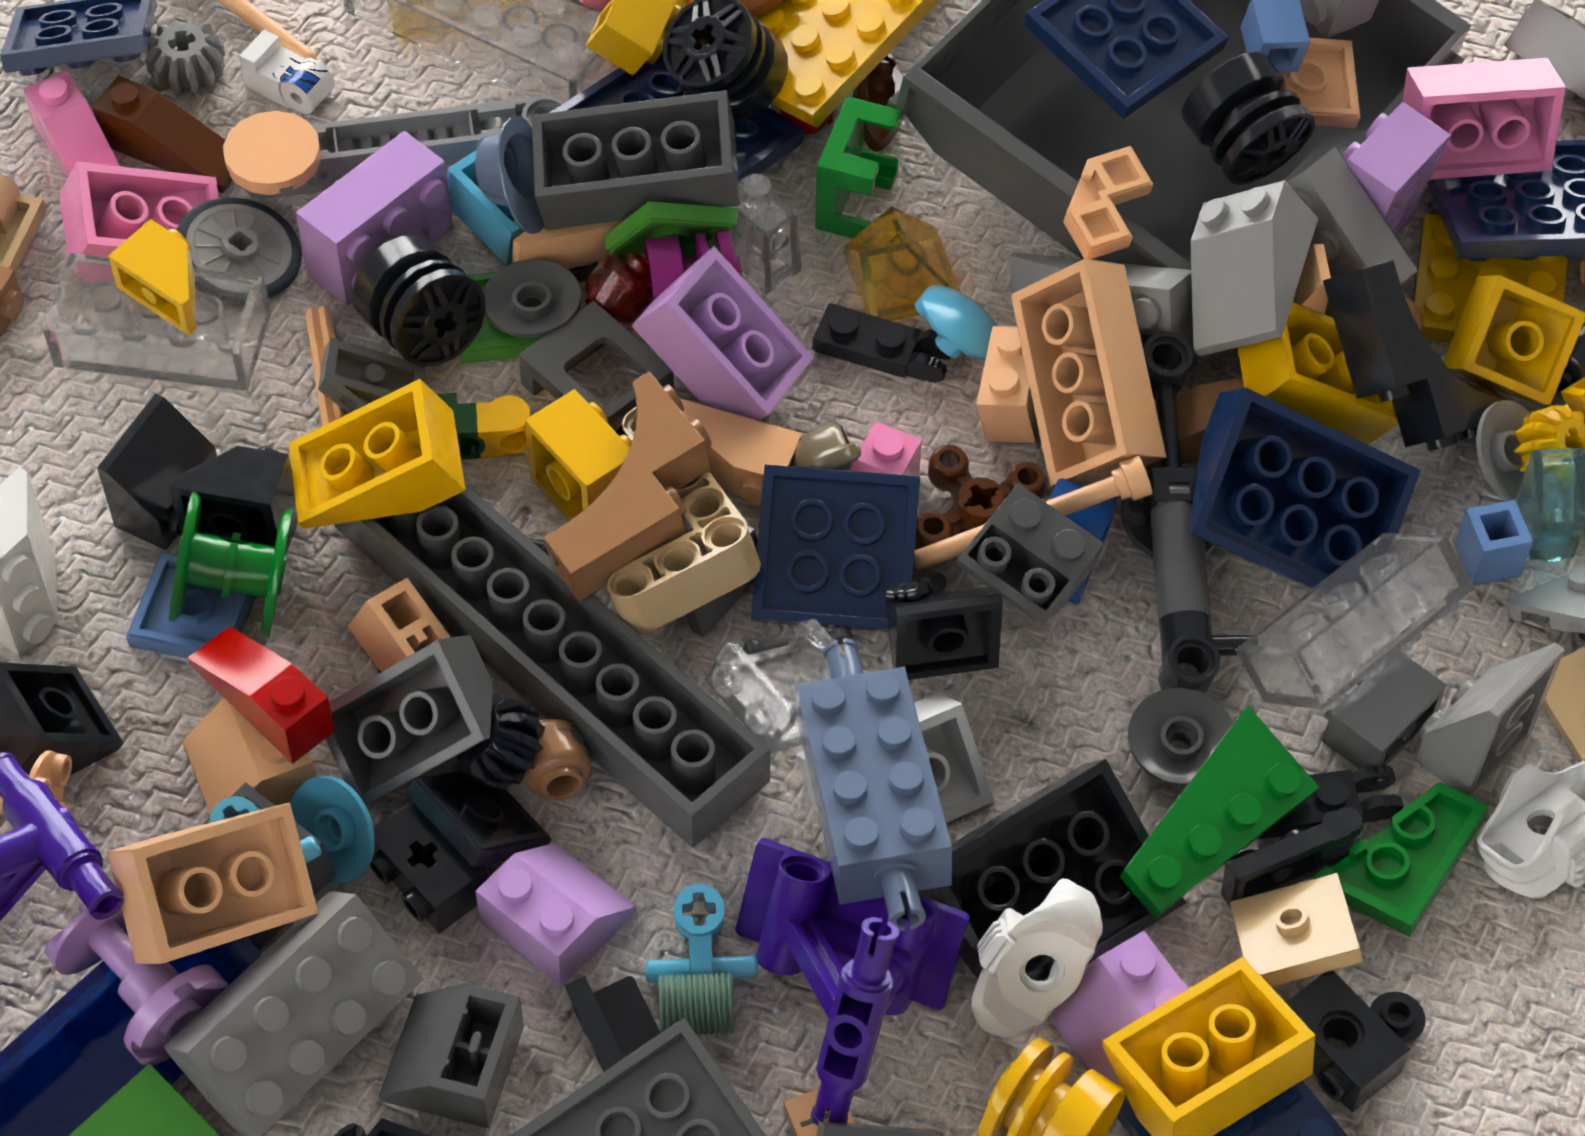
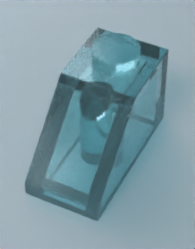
[1515,448,1585,562]

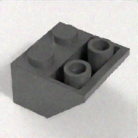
[955,483,1104,626]
[379,983,524,1128]

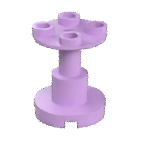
[44,902,229,1066]

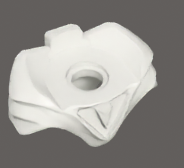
[1477,761,1585,899]
[971,879,1103,1038]

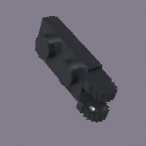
[812,303,953,383]
[1257,764,1404,840]
[1221,806,1364,909]

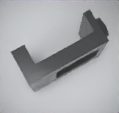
[518,300,674,436]

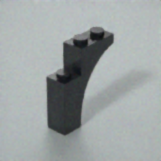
[1323,260,1500,451]

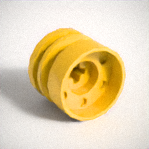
[977,1036,1126,1136]

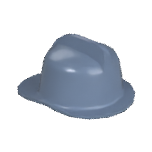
[475,116,544,234]

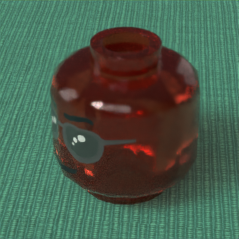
[585,251,653,324]

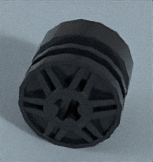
[663,0,788,120]
[1181,52,1315,185]
[352,236,486,367]

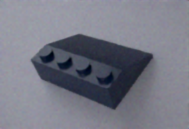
[1188,388,1421,614]

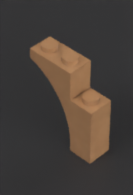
[543,371,712,602]

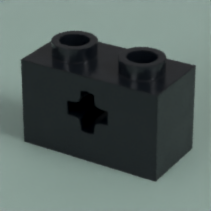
[370,801,489,934]

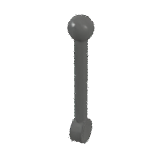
[743,626,852,659]

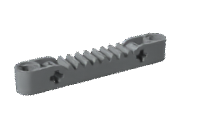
[245,96,564,198]

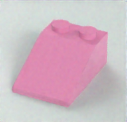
[59,162,219,280]

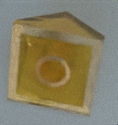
[843,206,961,321]

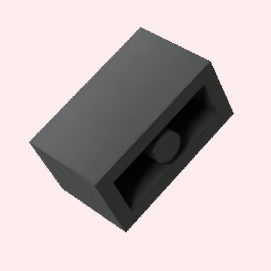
[1322,648,1447,769]

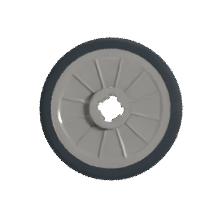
[176,197,302,302]

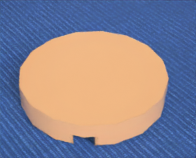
[223,111,321,195]

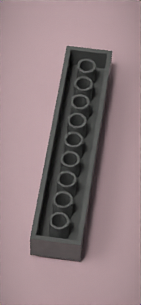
[335,484,770,848]

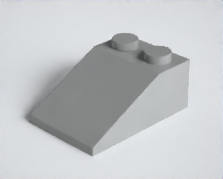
[1190,180,1318,356]
[1415,643,1565,796]

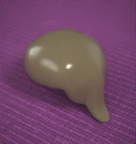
[794,422,861,471]

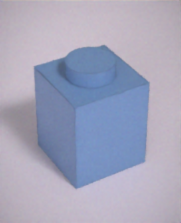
[1240,0,1311,73]
[1455,500,1533,586]

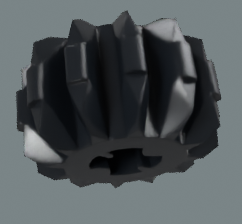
[456,694,545,791]

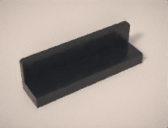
[564,976,661,1072]

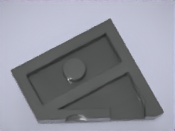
[318,338,426,413]

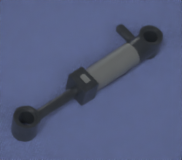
[1143,332,1256,694]

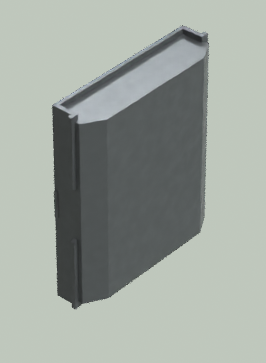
[887,0,1472,270]

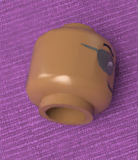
[524,719,592,800]

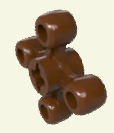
[915,445,1047,550]

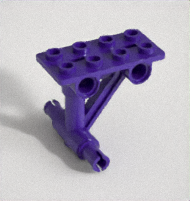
[0,752,124,921]
[735,838,970,1126]

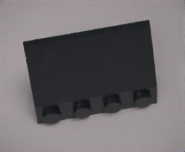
[918,758,1187,981]

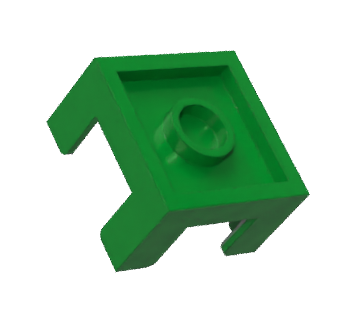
[815,96,902,243]

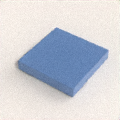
[126,552,256,658]

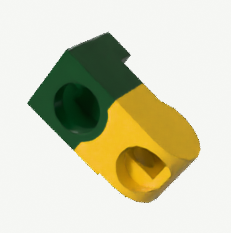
[437,393,531,460]

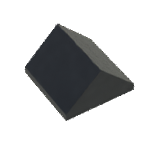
[885,587,1003,680]

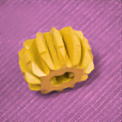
[1513,405,1585,493]

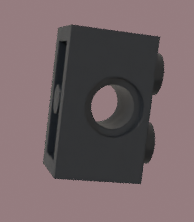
[1286,970,1411,1112]

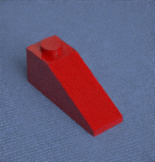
[187,626,335,764]

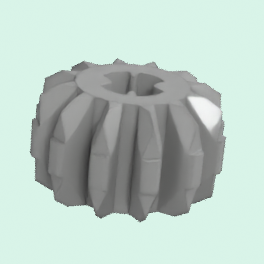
[145,18,225,97]

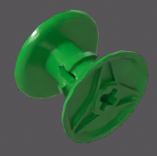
[169,491,293,639]

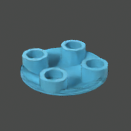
[915,285,998,361]

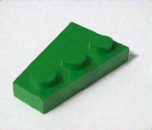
[1312,781,1489,937]

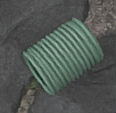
[658,972,735,1036]

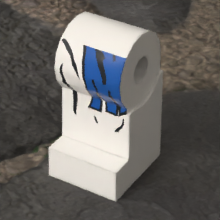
[239,29,335,114]

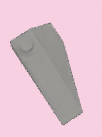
[1010,252,1197,368]

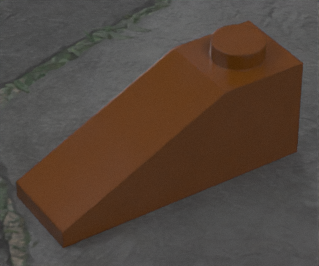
[92,75,233,193]

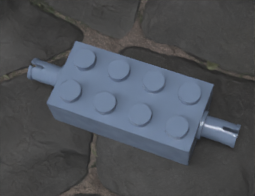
[796,638,952,931]

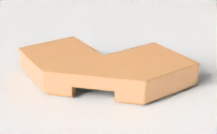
[1063,146,1153,259]

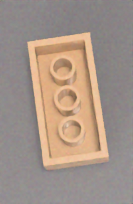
[1011,259,1167,487]

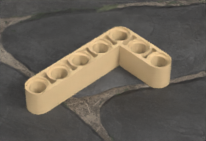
[607,407,761,634]

